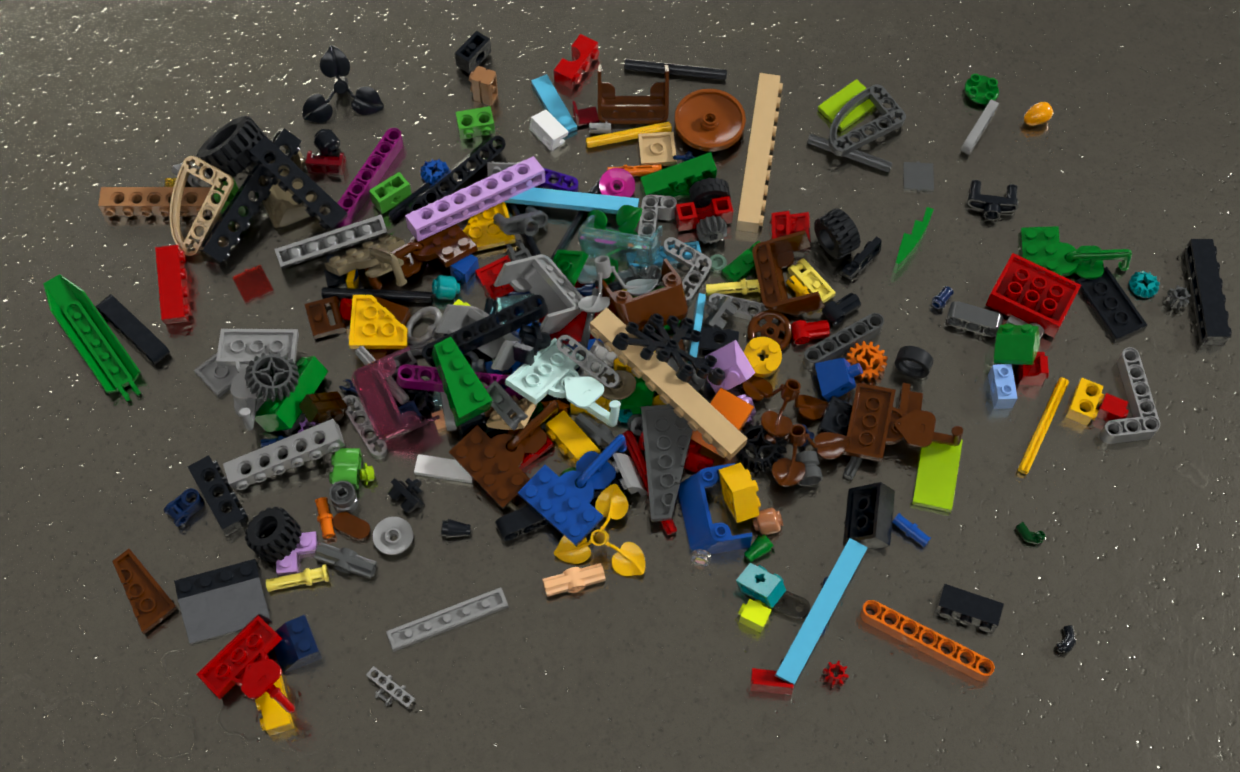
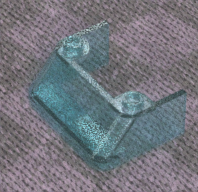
[578,215,663,267]

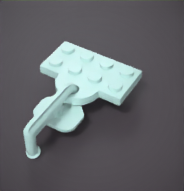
[505,338,621,427]

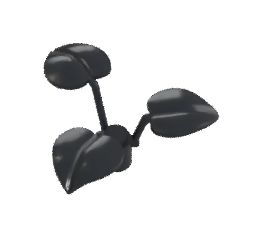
[302,45,384,123]

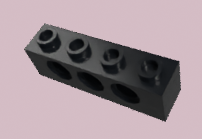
[187,455,248,537]

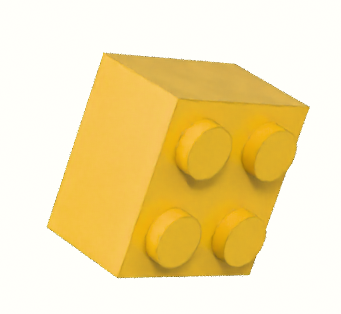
[719,462,761,523]

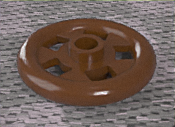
[747,310,792,351]

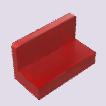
[750,668,794,695]

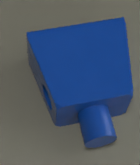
[815,358,863,401]

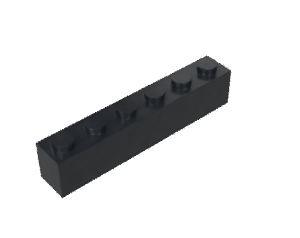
[1185,239,1232,345]

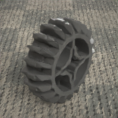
[245,351,299,402]

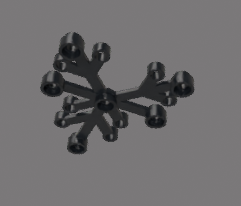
[612,313,725,385]

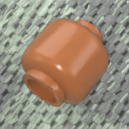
[753,507,784,536]

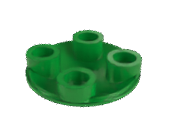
[964,74,999,104]

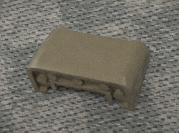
[254,150,325,228]

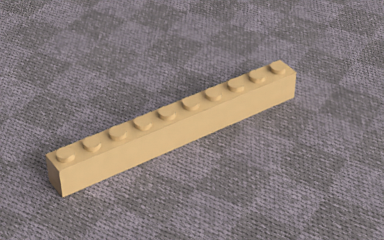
[736,73,783,233]
[590,308,748,461]

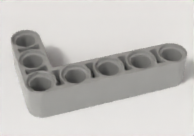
[1100,347,1160,444]

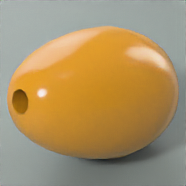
[1024,102,1053,126]

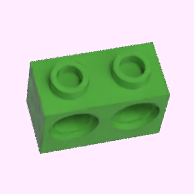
[456,106,495,139]

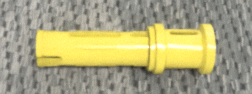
[705,278,761,296]
[266,564,329,592]

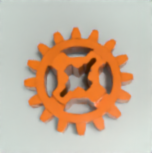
[846,341,888,382]

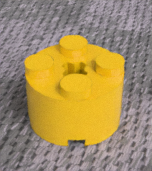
[744,337,782,379]

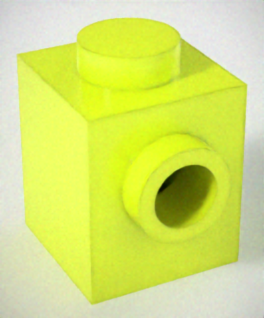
[738,599,771,633]

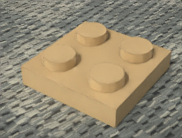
[638,132,677,166]

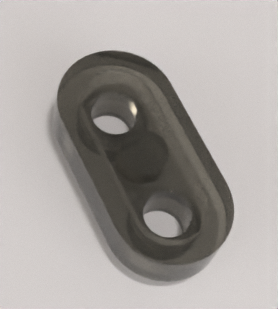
[773,591,810,619]

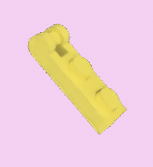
[788,258,836,303]

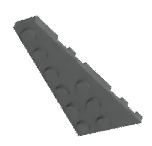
[641,404,693,522]

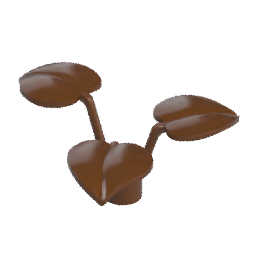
[742,375,828,437]
[761,424,850,487]

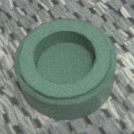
[710,254,727,273]

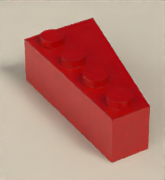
[155,245,191,324]

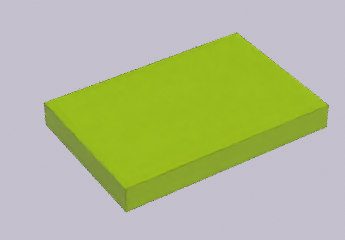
[817,79,876,132]

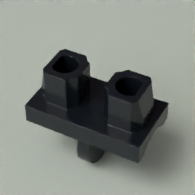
[519,321,551,356]
[388,478,425,513]

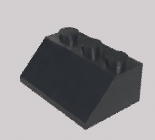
[844,482,895,549]

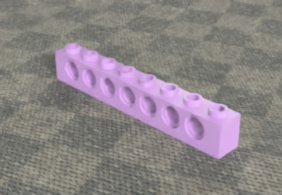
[405,156,545,242]

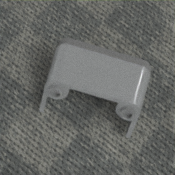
[493,254,583,334]
[435,304,522,371]

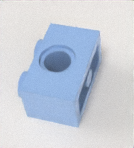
[988,364,1018,409]

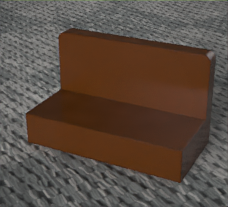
[898,383,923,414]

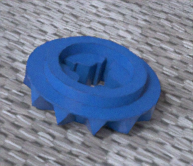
[421,159,449,184]

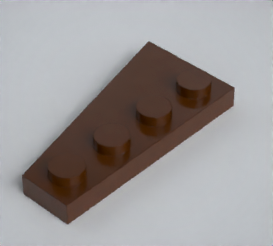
[112,549,178,634]

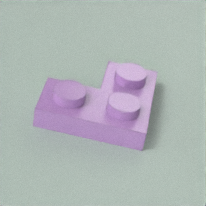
[276,531,318,576]

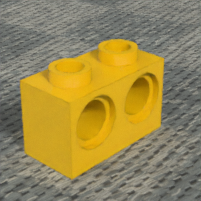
[1065,378,1104,426]

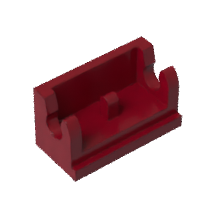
[305,151,346,175]

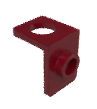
[572,101,599,126]

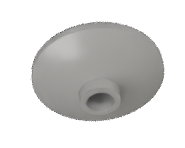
[373,517,413,555]

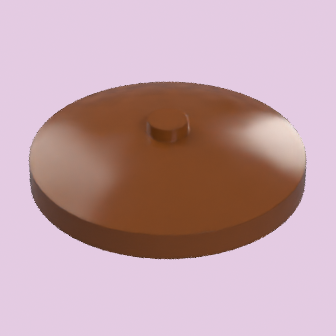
[674,89,746,152]

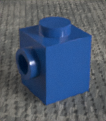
[450,254,479,283]

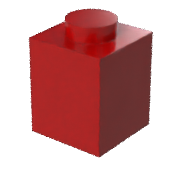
[1097,393,1129,422]

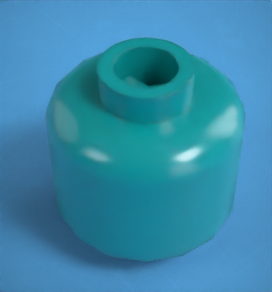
[432,275,460,300]

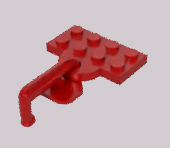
[196,615,295,713]

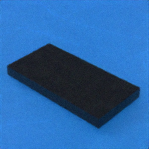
[1075,267,1148,342]

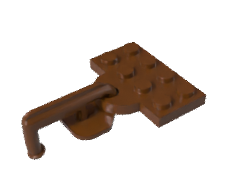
[366,224,478,290]
[843,383,963,462]
[449,401,559,509]

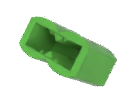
[329,448,362,490]

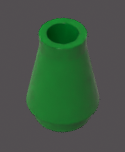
[743,534,774,562]

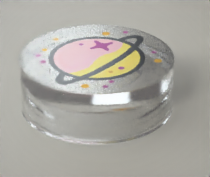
[691,549,712,566]

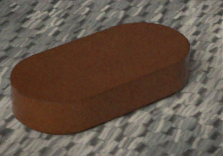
[333,512,371,541]

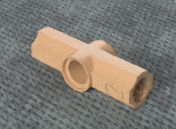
[542,563,606,597]

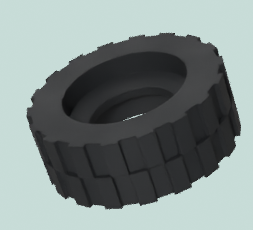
[689,178,731,208]

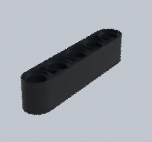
[95,294,170,365]

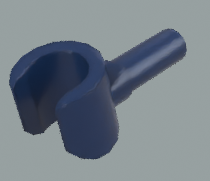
[673,150,696,161]
[339,379,367,397]

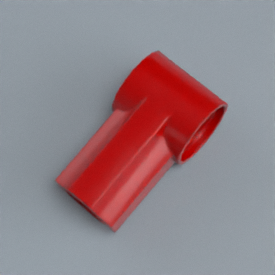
[791,320,830,345]

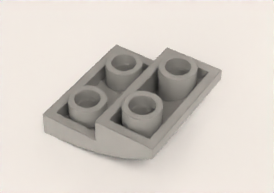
[612,453,648,497]

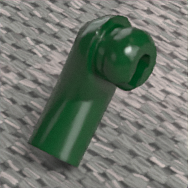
[1015,522,1046,544]

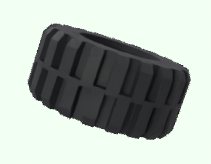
[196,116,267,182]

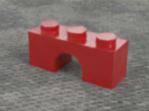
[554,34,600,89]
[675,196,733,231]

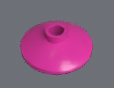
[599,168,635,198]

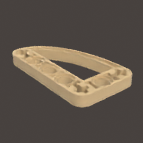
[170,156,234,256]

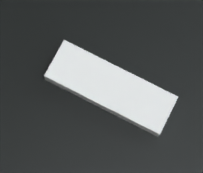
[414,454,473,483]

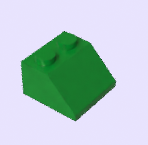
[994,323,1040,365]

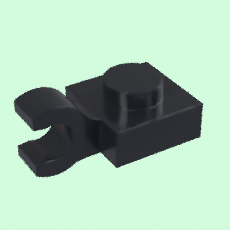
[324,254,347,288]

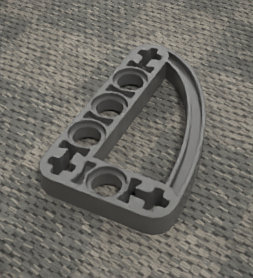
[828,84,906,156]

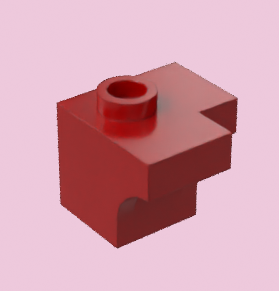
[1018,352,1049,386]

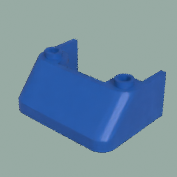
[678,463,753,556]

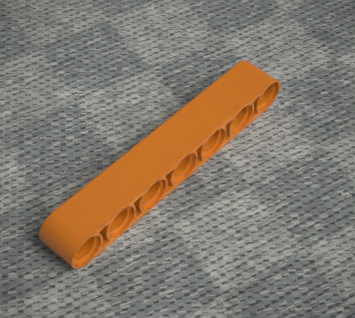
[860,600,995,682]

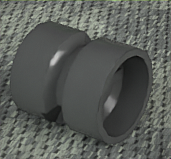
[795,451,823,486]
[329,481,358,514]

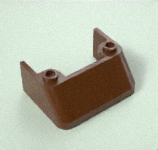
[598,65,669,124]
[752,230,825,315]
[602,258,688,332]

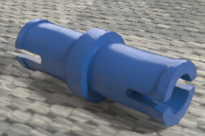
[892,513,931,548]

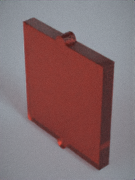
[232,265,274,304]

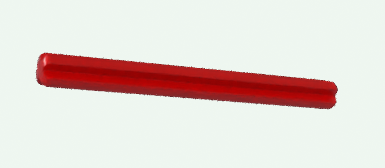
[622,431,677,535]

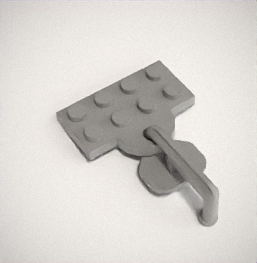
[216,329,299,431]

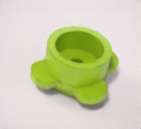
[359,463,374,486]

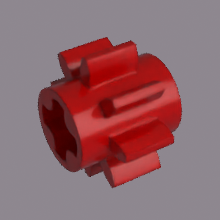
[822,661,849,688]

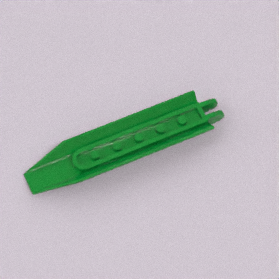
[43,274,141,402]

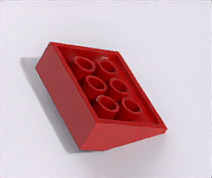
[986,253,1081,338]

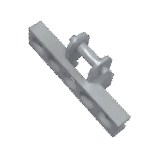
[366,666,415,709]

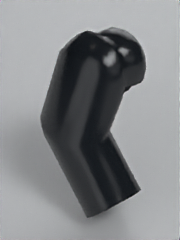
[1056,625,1076,653]

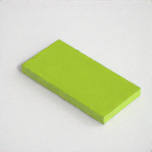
[912,439,963,513]

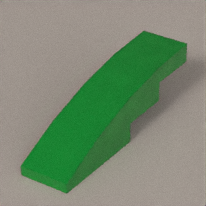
[893,207,934,273]

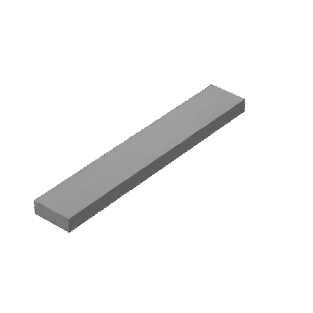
[386,587,509,652]

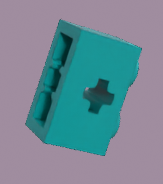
[736,563,786,608]

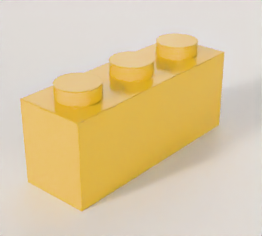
[545,411,601,468]
[255,674,294,736]

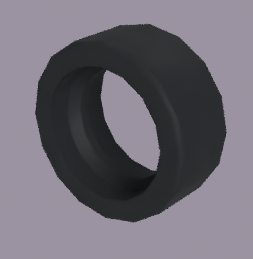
[894,346,934,378]

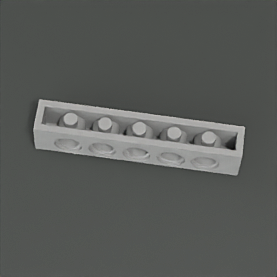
[274,215,387,269]
[223,419,345,491]

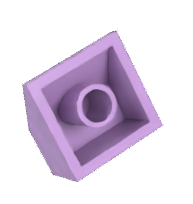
[705,340,755,394]

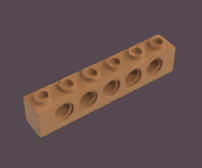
[98,187,214,217]

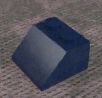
[273,614,322,675]

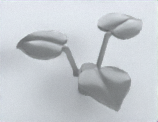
[577,255,659,313]

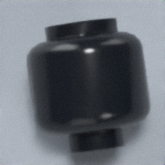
[314,129,340,156]

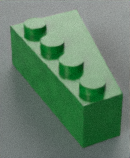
[640,152,717,198]
[432,337,493,427]
[255,356,328,432]

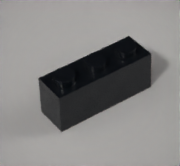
[935,584,1004,632]

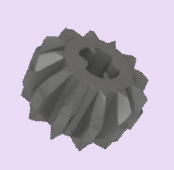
[696,215,727,244]

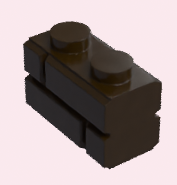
[299,391,348,423]

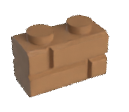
[469,66,498,106]

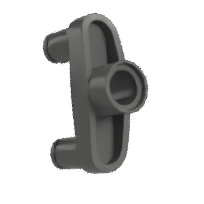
[493,206,548,236]

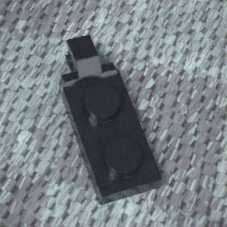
[842,236,882,280]

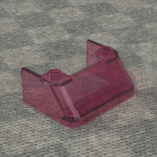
[352,346,440,441]

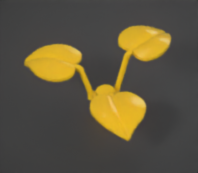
[554,484,646,576]

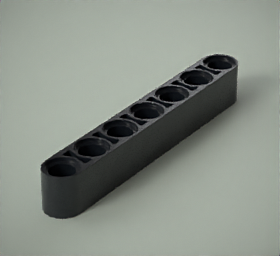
[405,136,506,215]
[422,294,548,367]
[495,472,627,541]

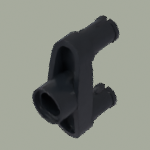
[967,180,1019,220]

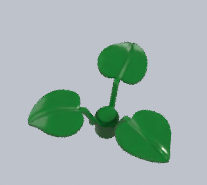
[586,205,643,285]

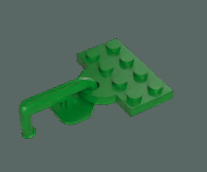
[1021,226,1132,279]

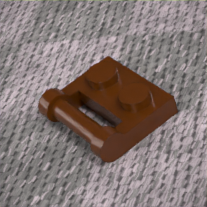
[304,296,347,339]

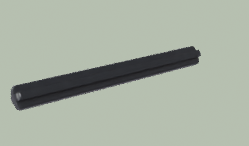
[624,59,727,80]
[321,287,433,303]

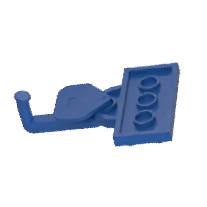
[518,434,627,547]

